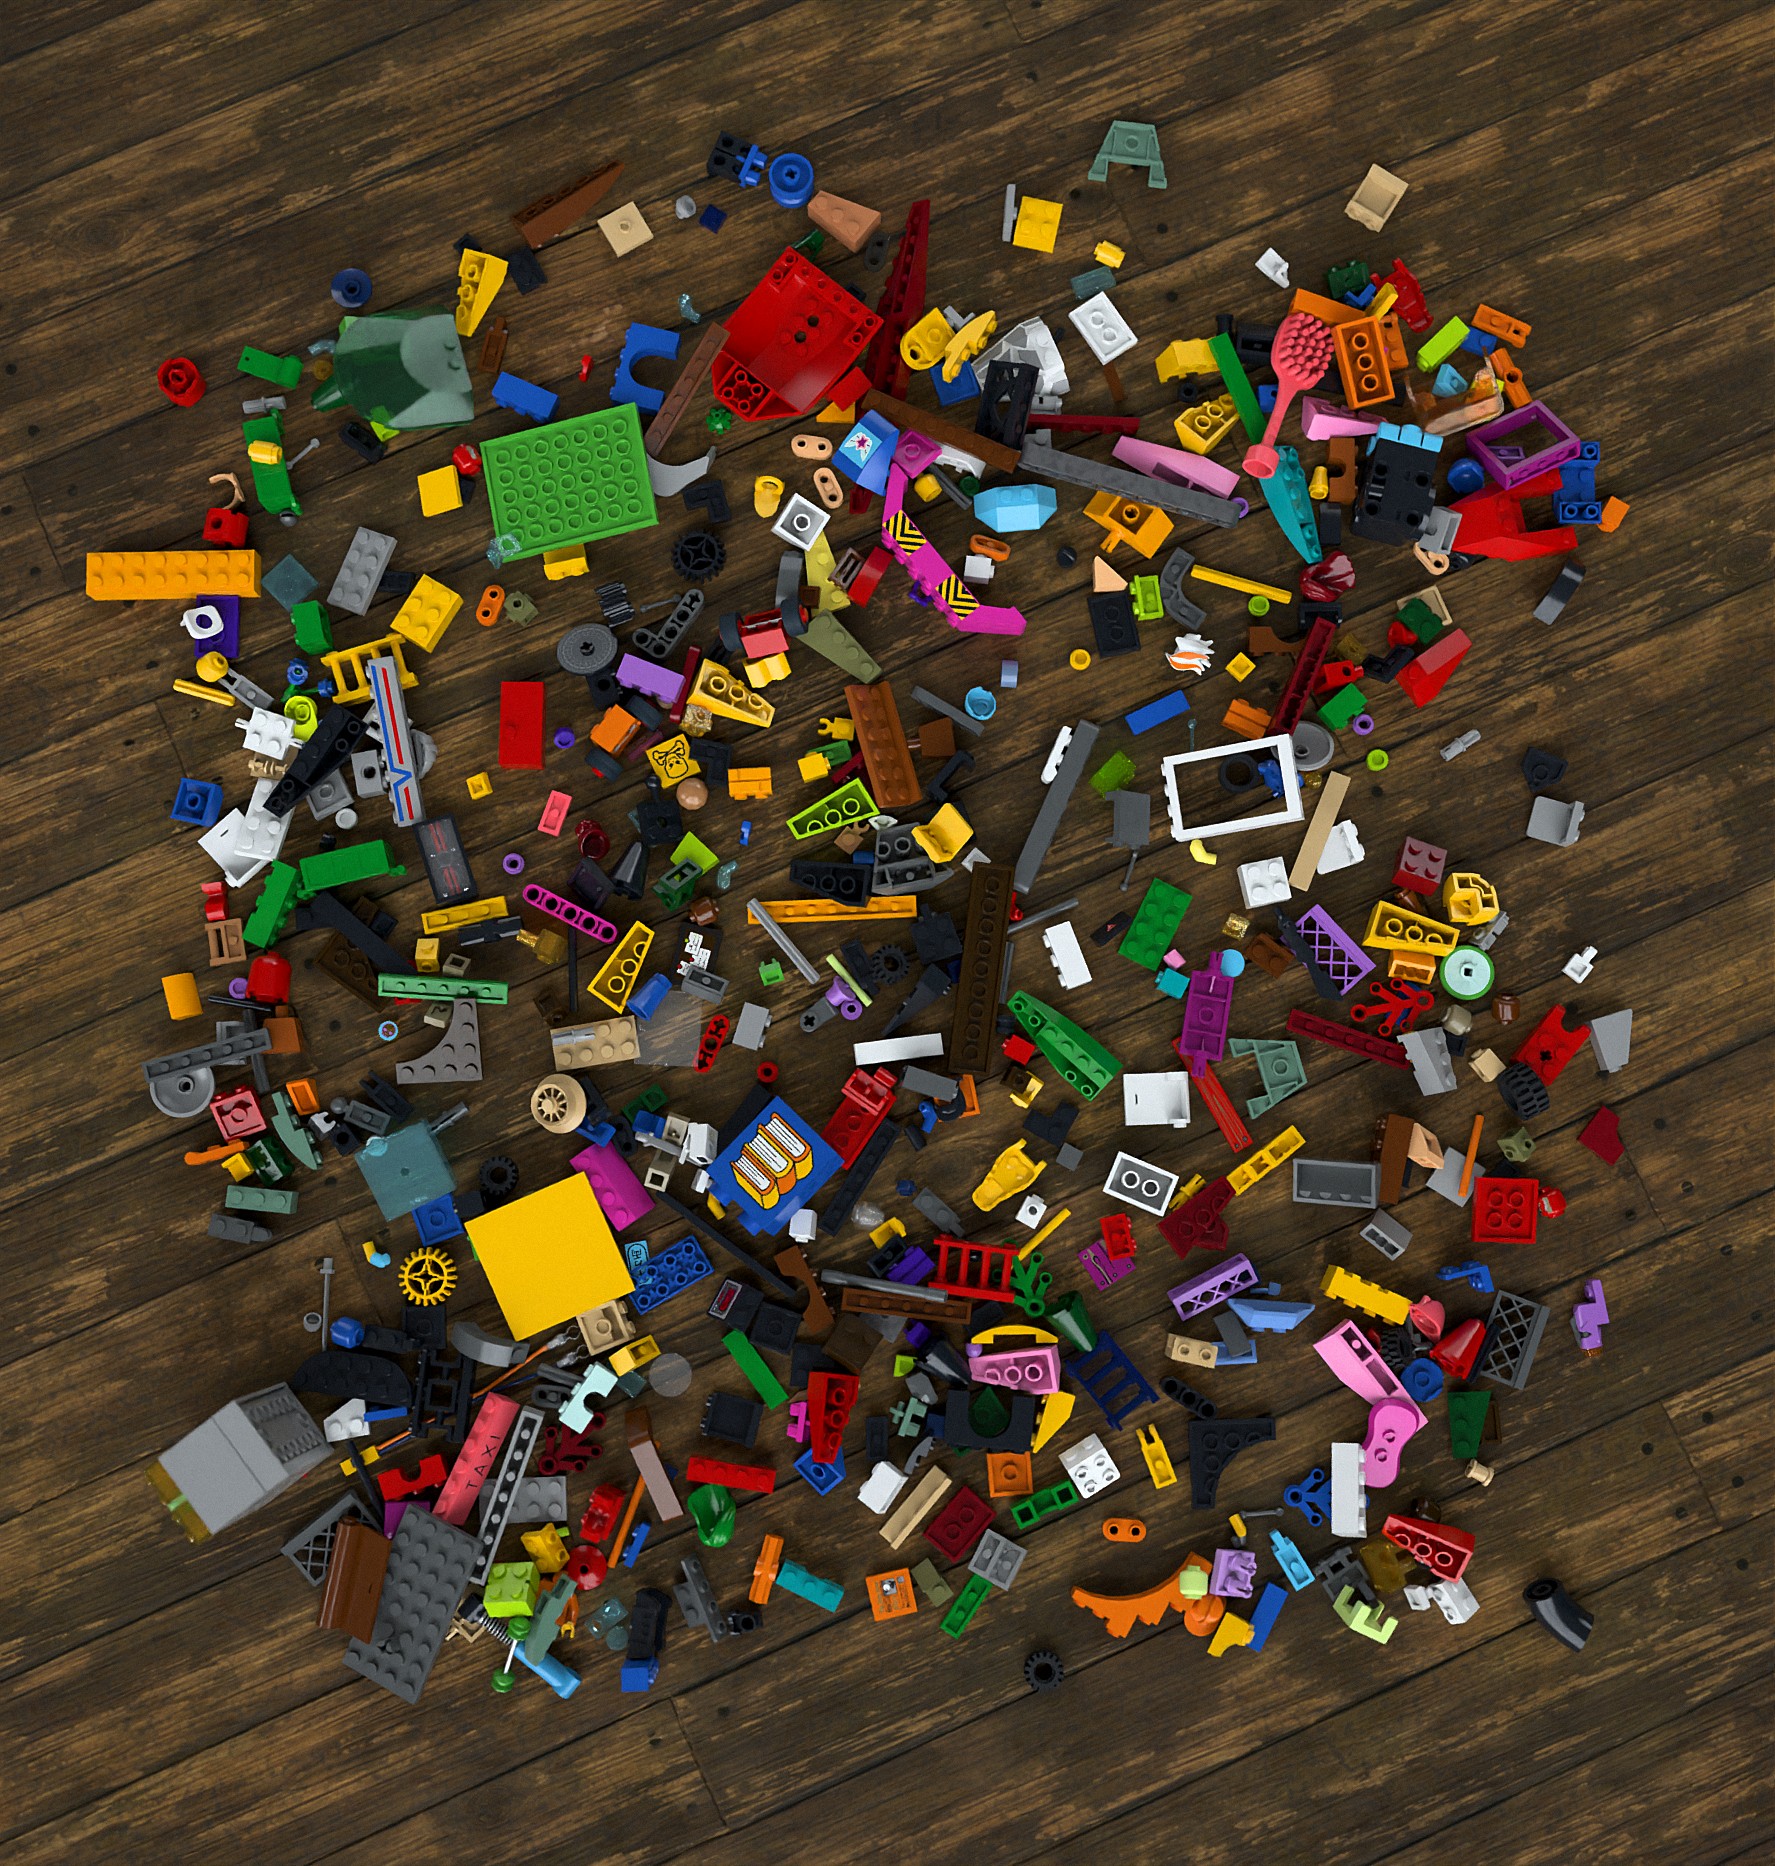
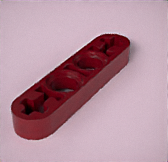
[669,645,702,724]

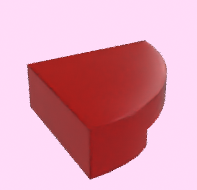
[579,354,594,383]

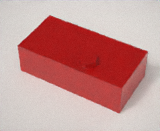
[499,682,547,769]

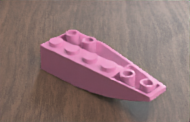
[1112,436,1240,500]
[1313,1318,1428,1432]

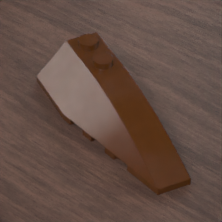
[508,159,626,249]

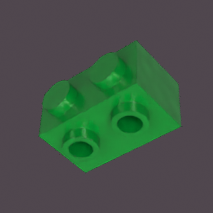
[1316,682,1368,732]

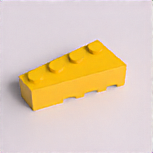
[1361,900,1460,957]
[587,920,655,1014]
[1319,1264,1412,1327]

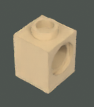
[1468,1048,1507,1082]

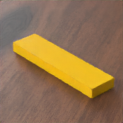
[421,896,509,935]

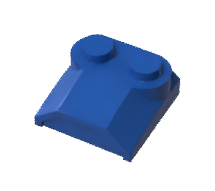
[170,777,223,827]

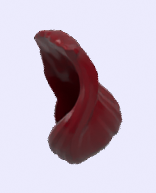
[1299,551,1355,602]

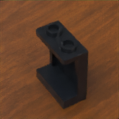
[926,749,976,807]
[700,1390,765,1448]

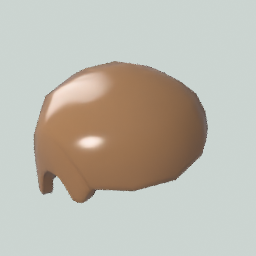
[676,778,709,810]

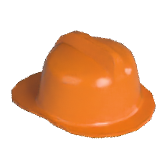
[1184,1584,1227,1636]

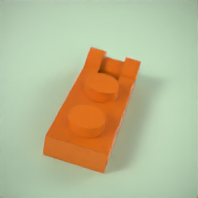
[1470,304,1531,348]
[1378,311,1408,371]
[185,1139,250,1165]

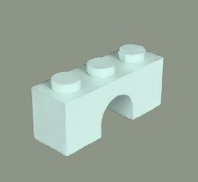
[558,1361,618,1434]

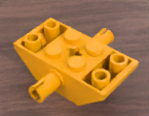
[1083,491,1174,559]

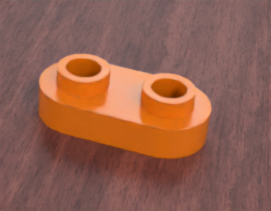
[969,535,1011,561]
[476,585,506,626]
[1102,1517,1146,1542]

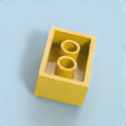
[390,574,464,653]

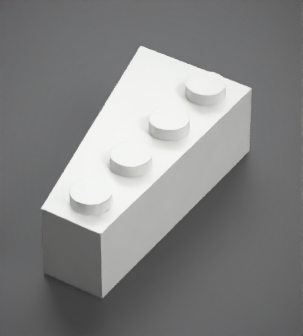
[1332,1443,1367,1538]

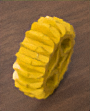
[398,1247,458,1306]

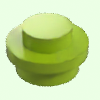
[1248,595,1269,616]

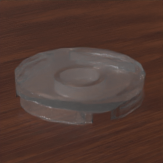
[649,1353,692,1397]

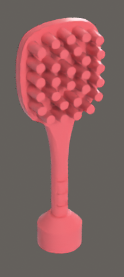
[1242,313,1334,478]

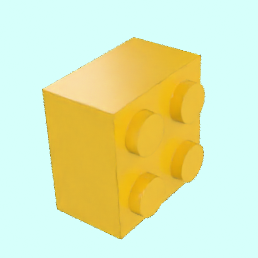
[1013,196,1063,253]

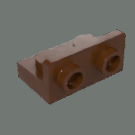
[1243,932,1295,979]

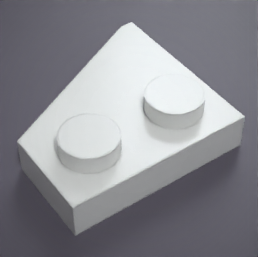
[324,1398,372,1442]

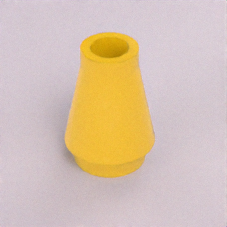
[1308,466,1329,499]

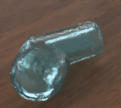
[678,294,701,323]
[308,339,340,357]
[716,859,739,889]

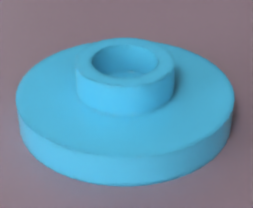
[1221,949,1245,978]

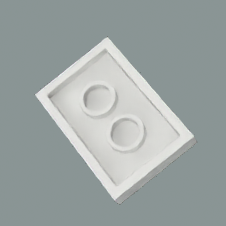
[1069,292,1138,365]

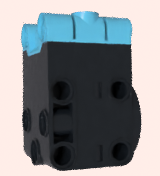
[1349,421,1443,547]

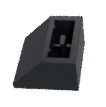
[1234,321,1278,367]

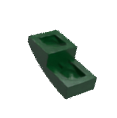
[621,1083,669,1126]

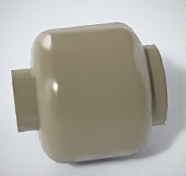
[1439,1004,1473,1036]

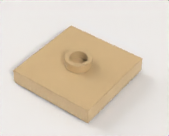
[597,201,653,257]

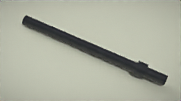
[345,1439,385,1529]

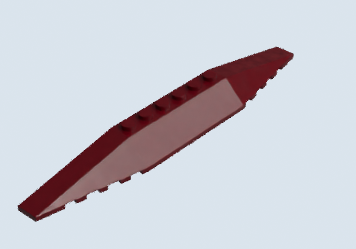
[849,199,930,515]

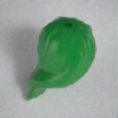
[687,1483,736,1547]

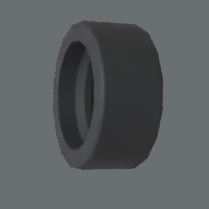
[1218,753,1259,794]

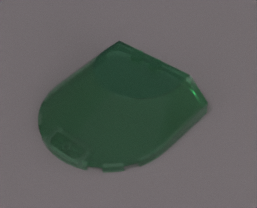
[333,305,474,431]

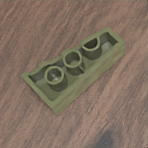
[795,608,884,685]

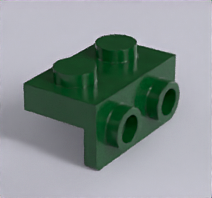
[1396,597,1444,645]

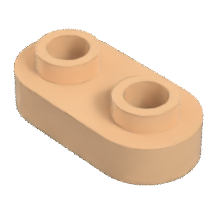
[792,434,832,460]
[814,468,843,508]
[1413,542,1449,575]

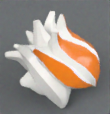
[1165,633,1215,675]

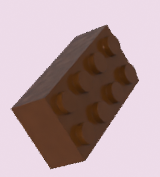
[1367,1114,1415,1204]

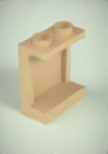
[1344,164,1409,232]
[1164,1333,1218,1368]

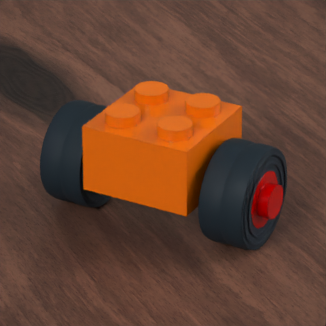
[584,695,663,782]

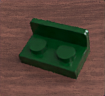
[1322,259,1371,299]
[244,1135,295,1188]

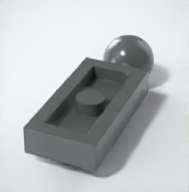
[330,1097,392,1136]

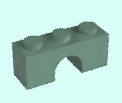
[225,1185,299,1214]

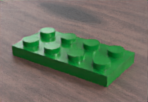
[1117,878,1193,972]

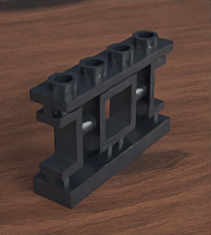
[409,1349,478,1443]

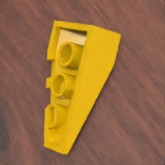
[455,249,509,337]

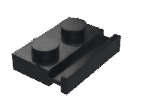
[502,245,548,296]

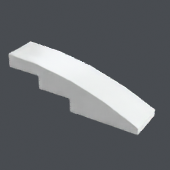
[853,1033,944,1065]

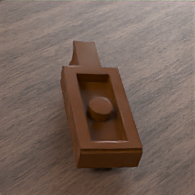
[477,316,509,375]

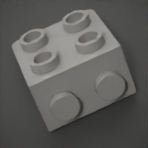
[1526,796,1585,847]

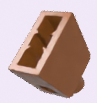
[261,1006,306,1054]

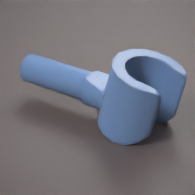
[1250,1282,1281,1295]

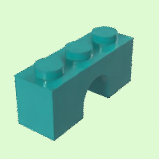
[775,1558,844,1612]

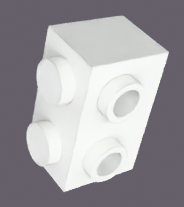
[858,1462,909,1514]

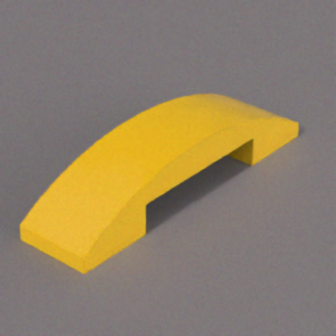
[971,1324,1058,1343]

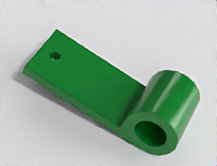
[237,346,304,389]

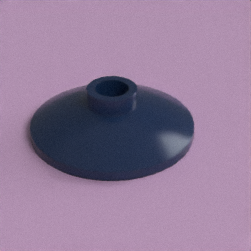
[331,268,372,309]

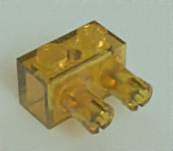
[516,928,568,965]
[1359,1540,1417,1594]

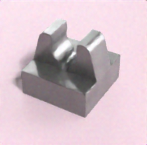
[307,1112,336,1141]

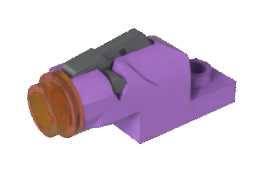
[1569,1279,1609,1357]

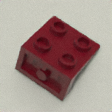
[831,750,875,800]

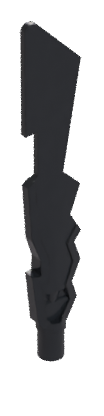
[1271,904,1343,1002]

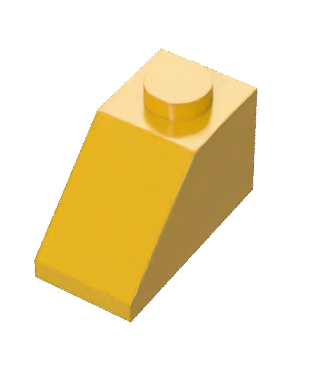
[609,1335,661,1377]

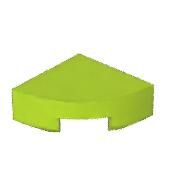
[893,1354,918,1377]

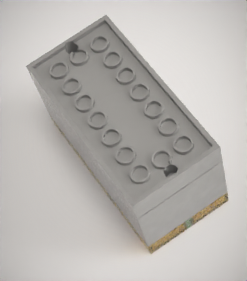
[143,1382,336,1546]

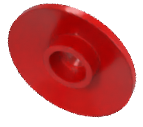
[564,1545,607,1590]

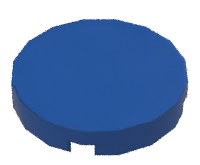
[1400,1358,1444,1402]

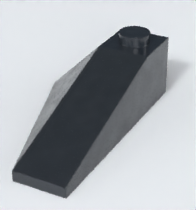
[789,860,874,908]
[881,963,952,1037]

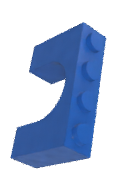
[609,322,682,417]

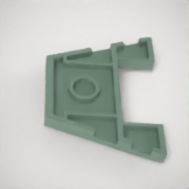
[1088,120,1167,189]
[1227,1038,1307,1119]

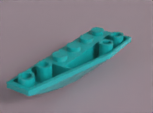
[1259,446,1323,564]

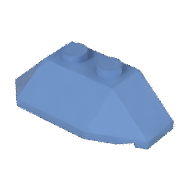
[1225,1298,1315,1333]

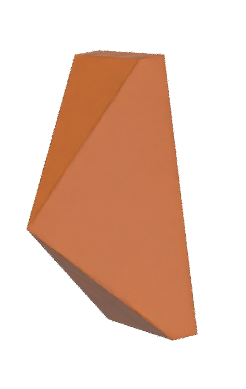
[286,1078,320,1116]

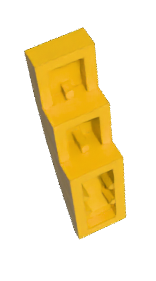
[1226,1125,1306,1196]

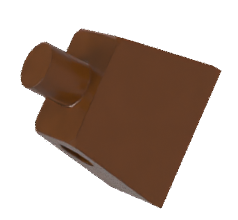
[907,717,956,760]

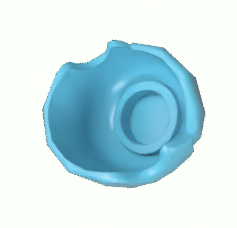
[964,687,996,721]

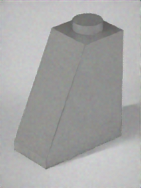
[1584,1008,1633,1073]

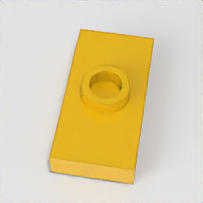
[1364,282,1399,322]

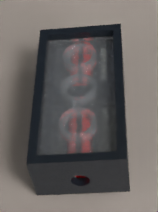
[412,812,479,909]

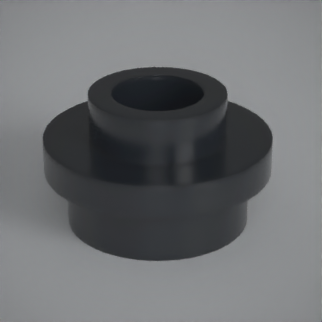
[1177,382,1198,403]

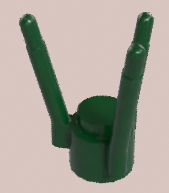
[779,228,825,263]

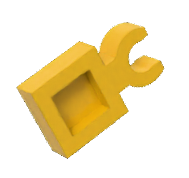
[818,717,855,742]

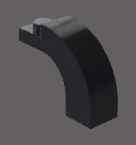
[1532,556,1587,625]

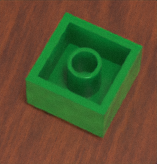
[290,600,335,656]

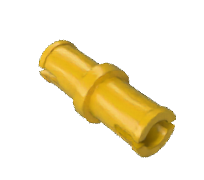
[1168,1174,1206,1211]

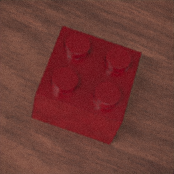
[1391,836,1447,897]

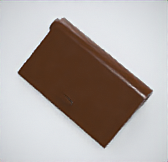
[316,1516,393,1644]

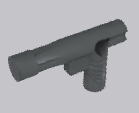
[1403,1314,1433,1358]

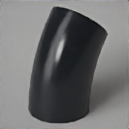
[1522,1578,1594,1653]

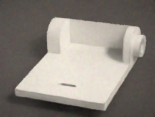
[198,808,270,888]
[1123,1072,1191,1128]

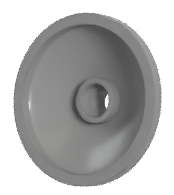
[1270,721,1334,771]
[150,1067,216,1118]

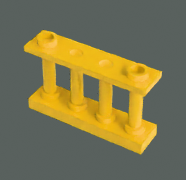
[320,633,419,708]

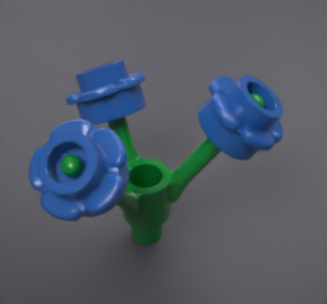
[281,658,335,705]

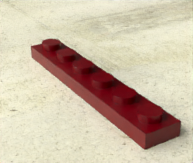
[1026,414,1140,435]
[1285,1009,1410,1071]

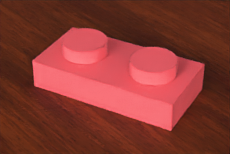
[538,790,573,837]

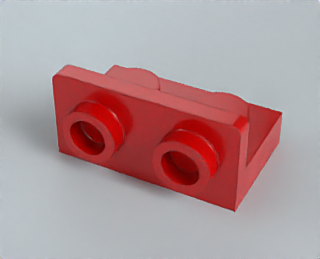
[1099,1213,1137,1261]

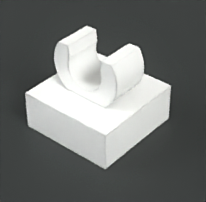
[691,1168,714,1193]
[1403,1585,1434,1610]

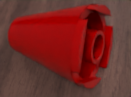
[1429,1318,1486,1380]

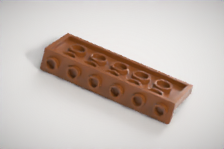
[844,681,922,808]

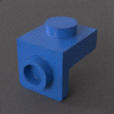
[1342,283,1377,310]

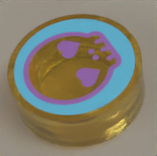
[378,1020,400,1042]

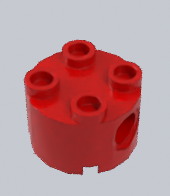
[157,357,207,407]
[202,508,249,549]

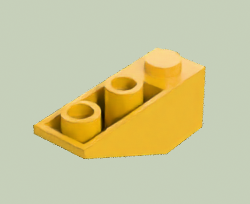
[1031,1390,1075,1453]

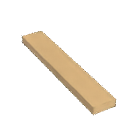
[1288,771,1351,892]

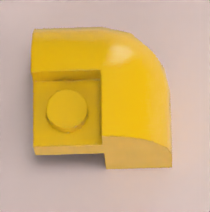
[1442,873,1500,926]

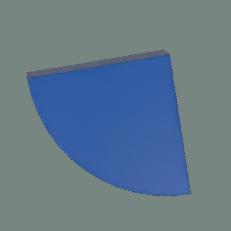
[739,821,752,846]

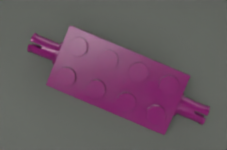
[1178,951,1234,1078]

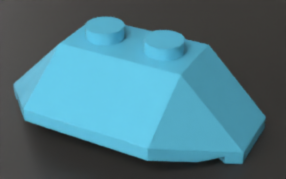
[973,484,1057,533]

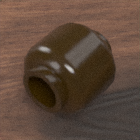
[1408,1496,1441,1524]

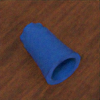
[626,973,672,1021]

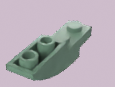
[271,1092,323,1170]
[525,1573,578,1667]

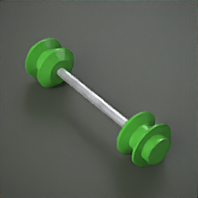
[491,1616,531,1692]

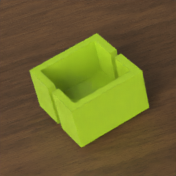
[483,1562,541,1617]

